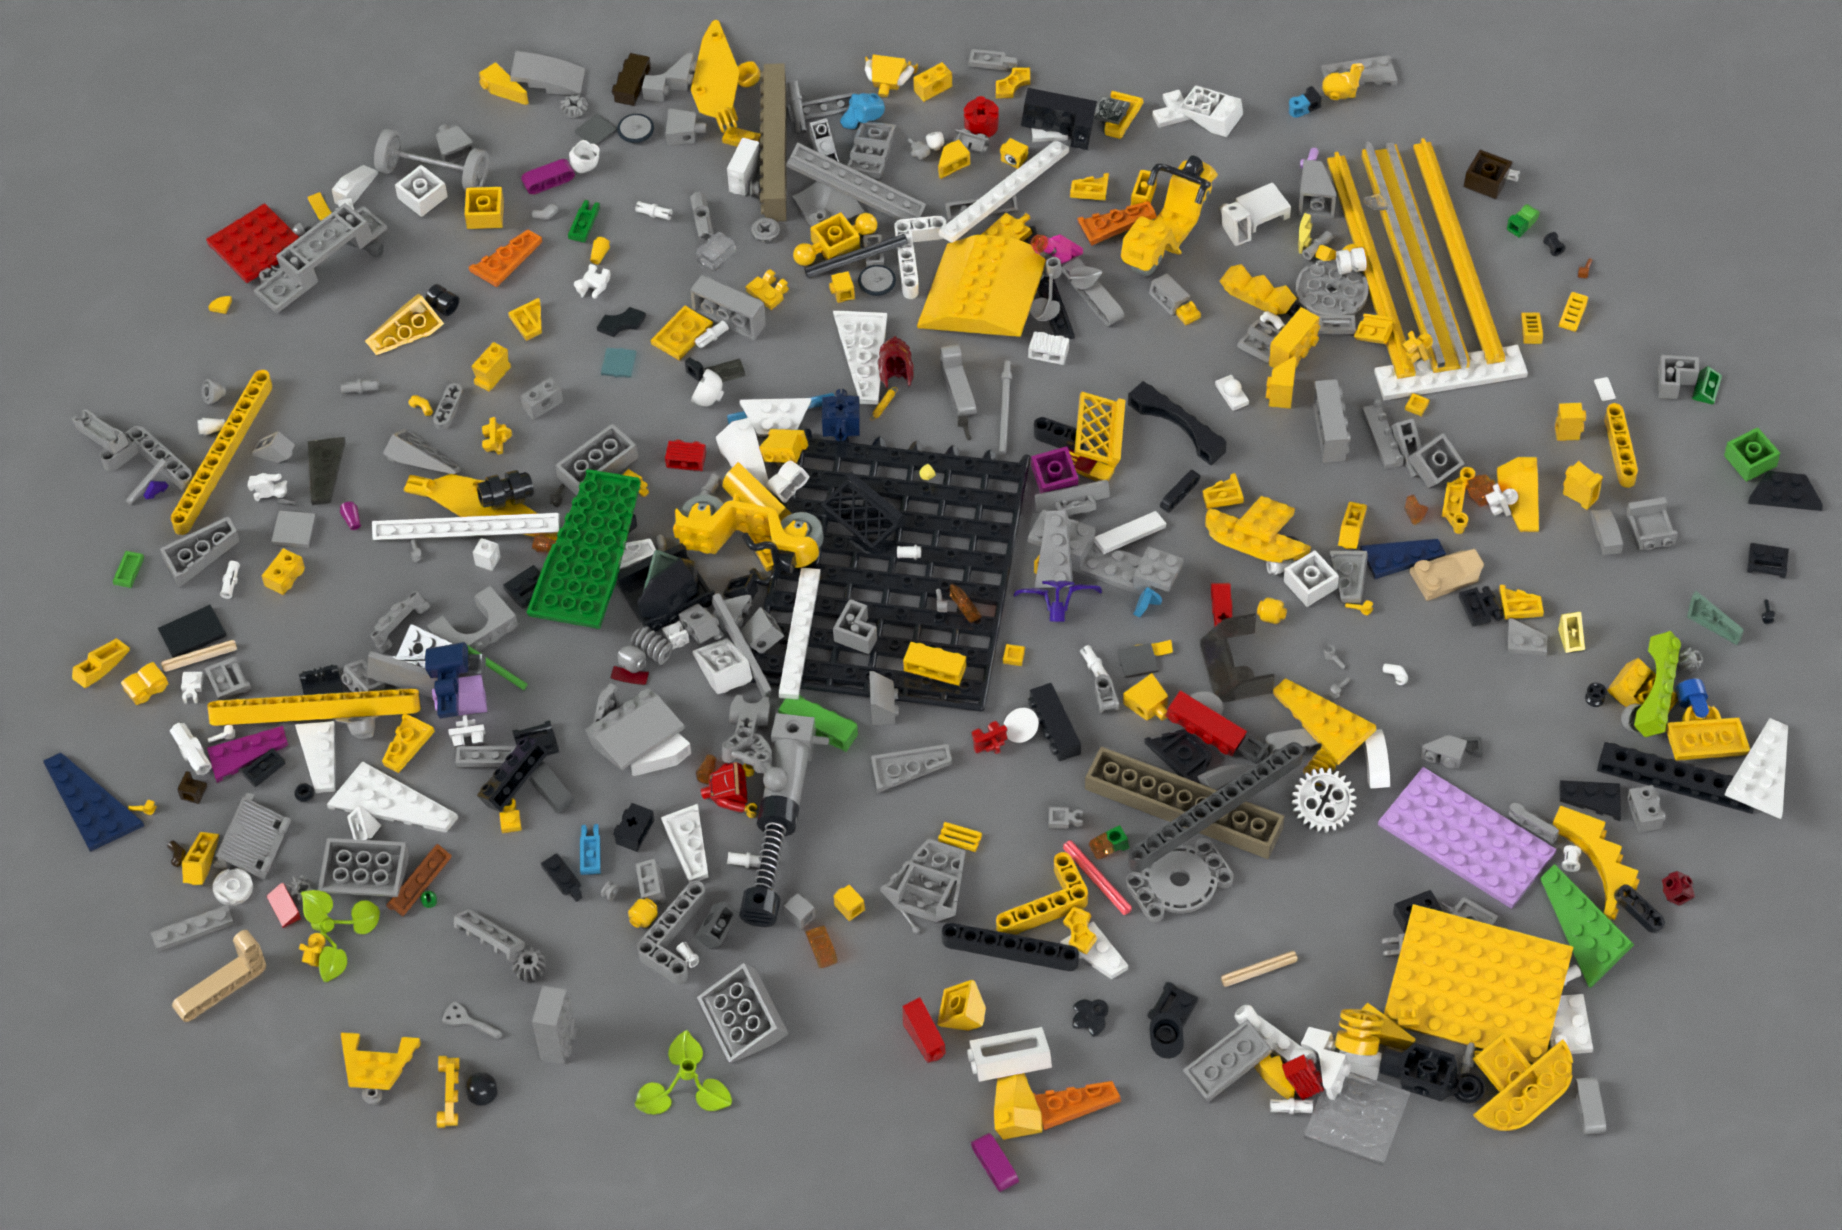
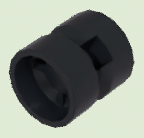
[425,284,460,316]

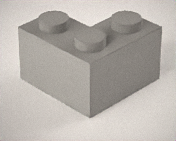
[1658,355,1699,399]
[833,599,877,654]

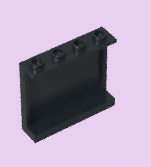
[616,543,715,632]

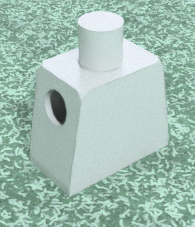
[1220,202,1251,246]

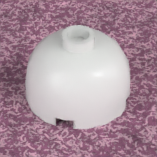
[691,368,724,407]

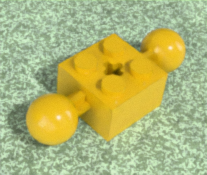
[793,212,878,266]

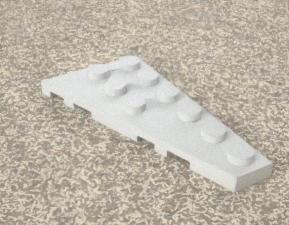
[1725,718,1788,819]
[327,761,458,833]

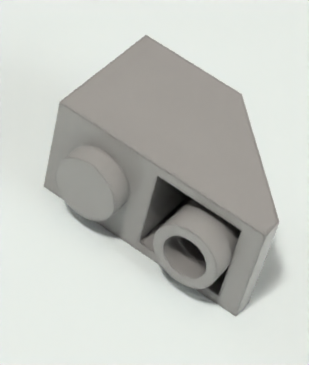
[712,595,753,632]
[1421,735,1467,770]

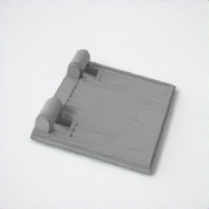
[216,797,291,880]

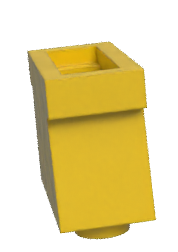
[471,342,511,392]
[759,429,808,463]
[1563,461,1603,510]

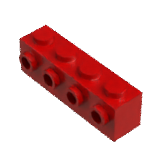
[1165,690,1247,757]

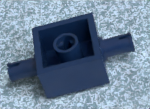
[822,389,860,441]

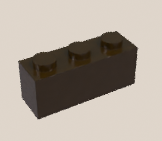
[612,53,651,106]

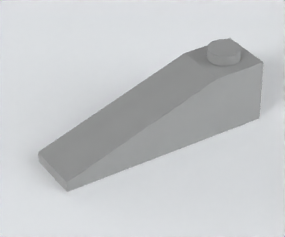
[383,429,462,474]

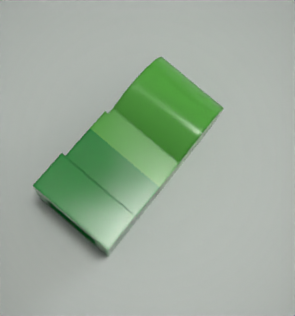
[1507,204,1540,238]

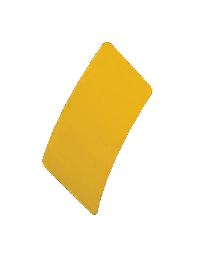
[307,192,331,221]
[1135,640,1173,656]

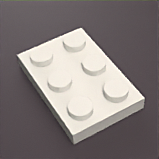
[1549,994,1593,1054]

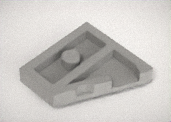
[593,683,620,723]

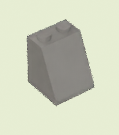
[1298,160,1336,219]

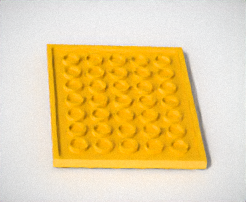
[1384,904,1574,1063]

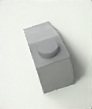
[1390,418,1422,477]

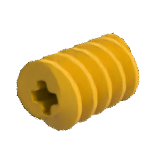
[1303,745,1338,786]

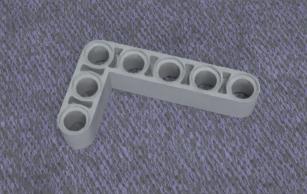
[99,426,193,492]
[637,881,706,985]

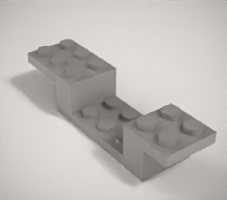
[253,203,387,314]
[1028,510,1184,595]

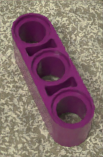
[521,159,575,195]
[971,1133,1019,1192]

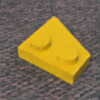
[1070,173,1109,200]
[1203,473,1244,509]

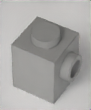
[783,893,816,930]

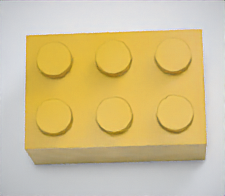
[1269,307,1320,369]

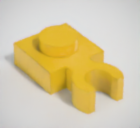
[499,799,522,833]

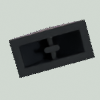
[723,573,758,600]

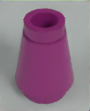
[340,501,361,530]

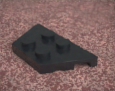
[1748,471,1823,511]
[1144,729,1212,784]

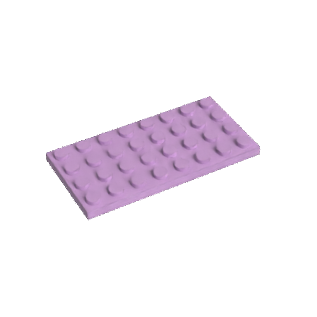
[1378,767,1557,909]

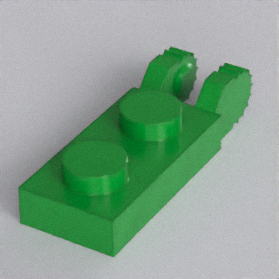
[568,200,600,243]

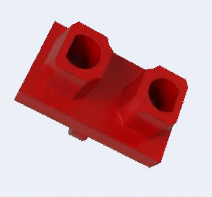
[972,721,1008,754]

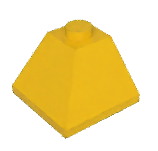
[937,980,986,1031]

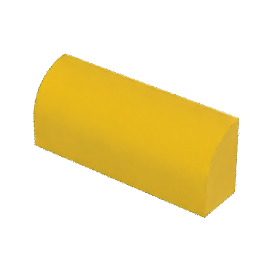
[722,462,792,522]

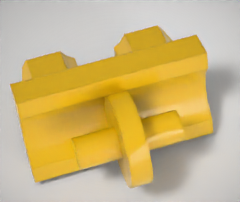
[1402,331,1433,363]
[482,417,512,455]
[299,933,326,967]

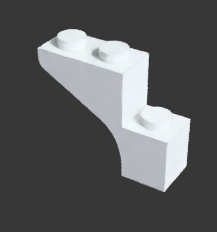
[1301,1027,1351,1100]

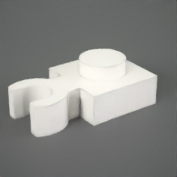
[181,672,203,704]

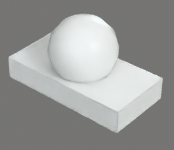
[1215,375,1249,411]

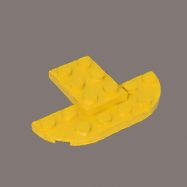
[1205,496,1311,563]
[1473,1033,1573,1131]

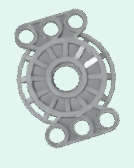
[1126,838,1234,923]

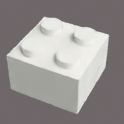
[395,165,448,217]
[1284,550,1339,607]

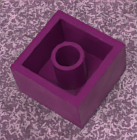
[1031,447,1079,493]

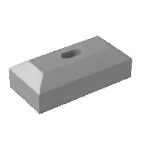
[863,234,884,267]
[1318,315,1356,334]

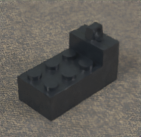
[1021,88,1097,150]

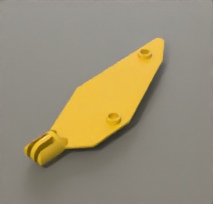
[691,20,740,133]
[404,474,558,541]

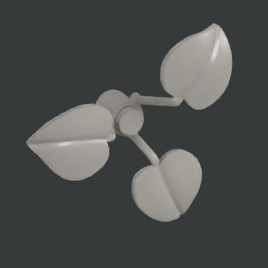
[1030,257,1102,321]

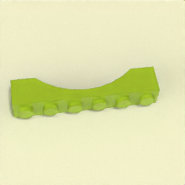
[1634,631,1681,737]

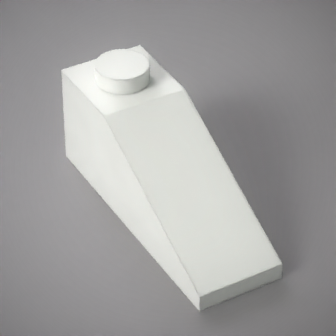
[332,165,378,205]

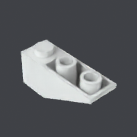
[630,733,691,776]

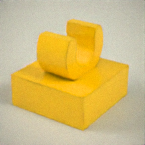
[1176,301,1201,326]
[1397,1004,1419,1027]

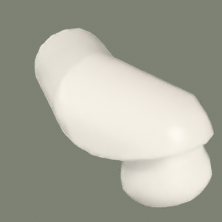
[1260,311,1285,331]
[1383,663,1408,685]

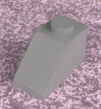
[251,431,295,463]

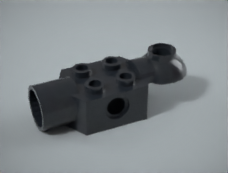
[1380,1043,1485,1104]

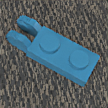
[580,824,601,875]

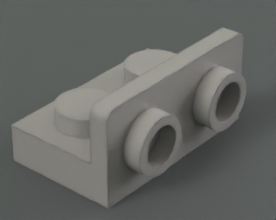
[341,659,386,692]

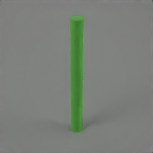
[467,645,528,690]

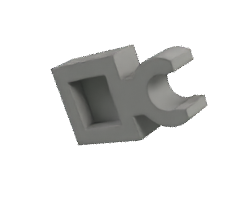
[1049,807,1083,829]

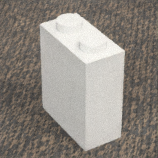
[727,138,761,196]

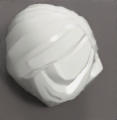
[569,140,600,173]

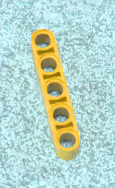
[1604,403,1638,488]

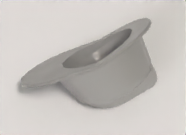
[336,716,379,739]

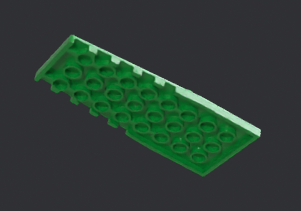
[527,469,641,629]

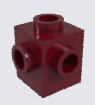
[1662,871,1695,906]

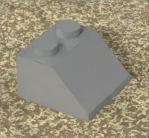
[869,671,899,725]

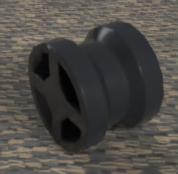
[1585,683,1607,707]

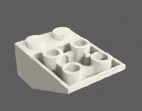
[1178,85,1243,137]

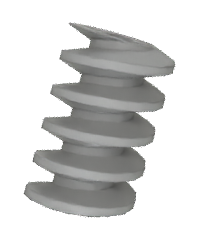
[630,626,673,665]

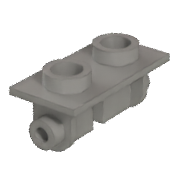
[953,129,991,153]

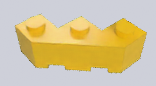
[1219,264,1297,315]

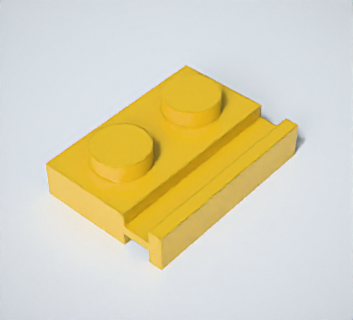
[1353,314,1396,344]

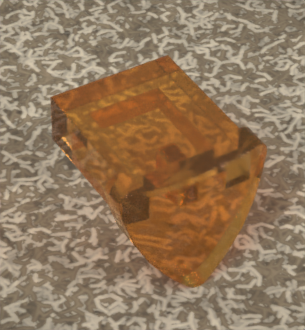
[1404,494,1428,525]

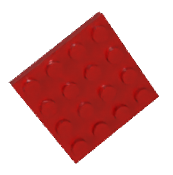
[206,203,300,284]

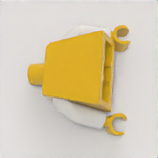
[864,54,918,98]

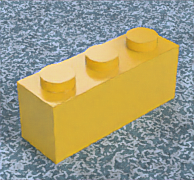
[903,642,966,686]

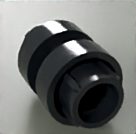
[477,470,534,510]

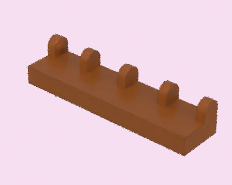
[386,844,452,917]

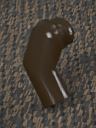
[167,840,186,867]

